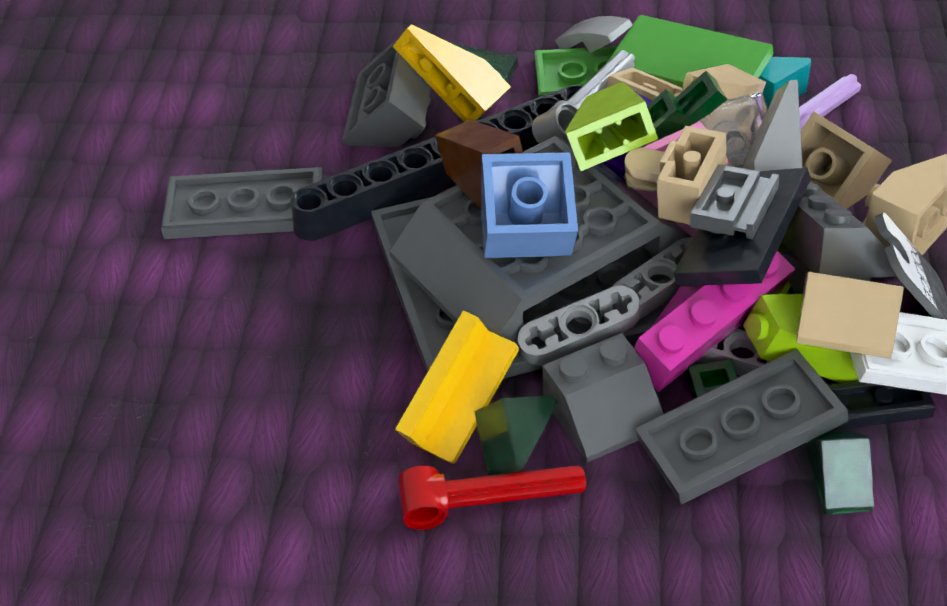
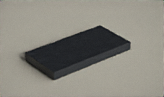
[673,167,811,286]

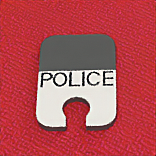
[875,213,947,320]

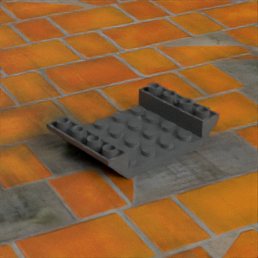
[390,136,691,342]

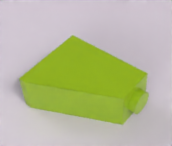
[565,81,658,171]
[743,294,859,383]

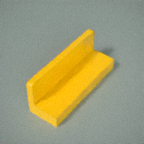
[395,311,519,464]

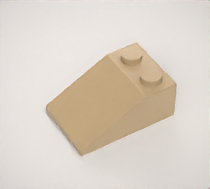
[863,154,947,255]

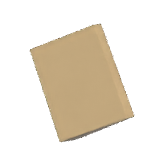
[796,272,904,359]

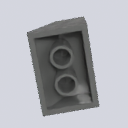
[342,36,431,147]
[781,182,897,278]

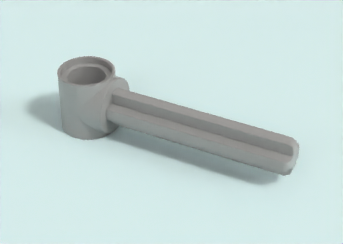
[532,50,635,144]

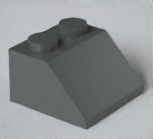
[543,333,663,463]

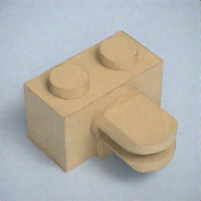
[624,125,726,225]

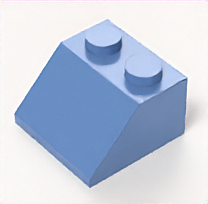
[481,152,578,258]

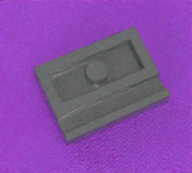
[690,164,779,239]

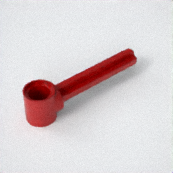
[398,465,586,530]

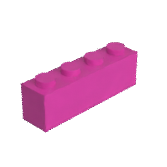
[634,251,795,392]

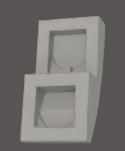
[554,16,632,53]

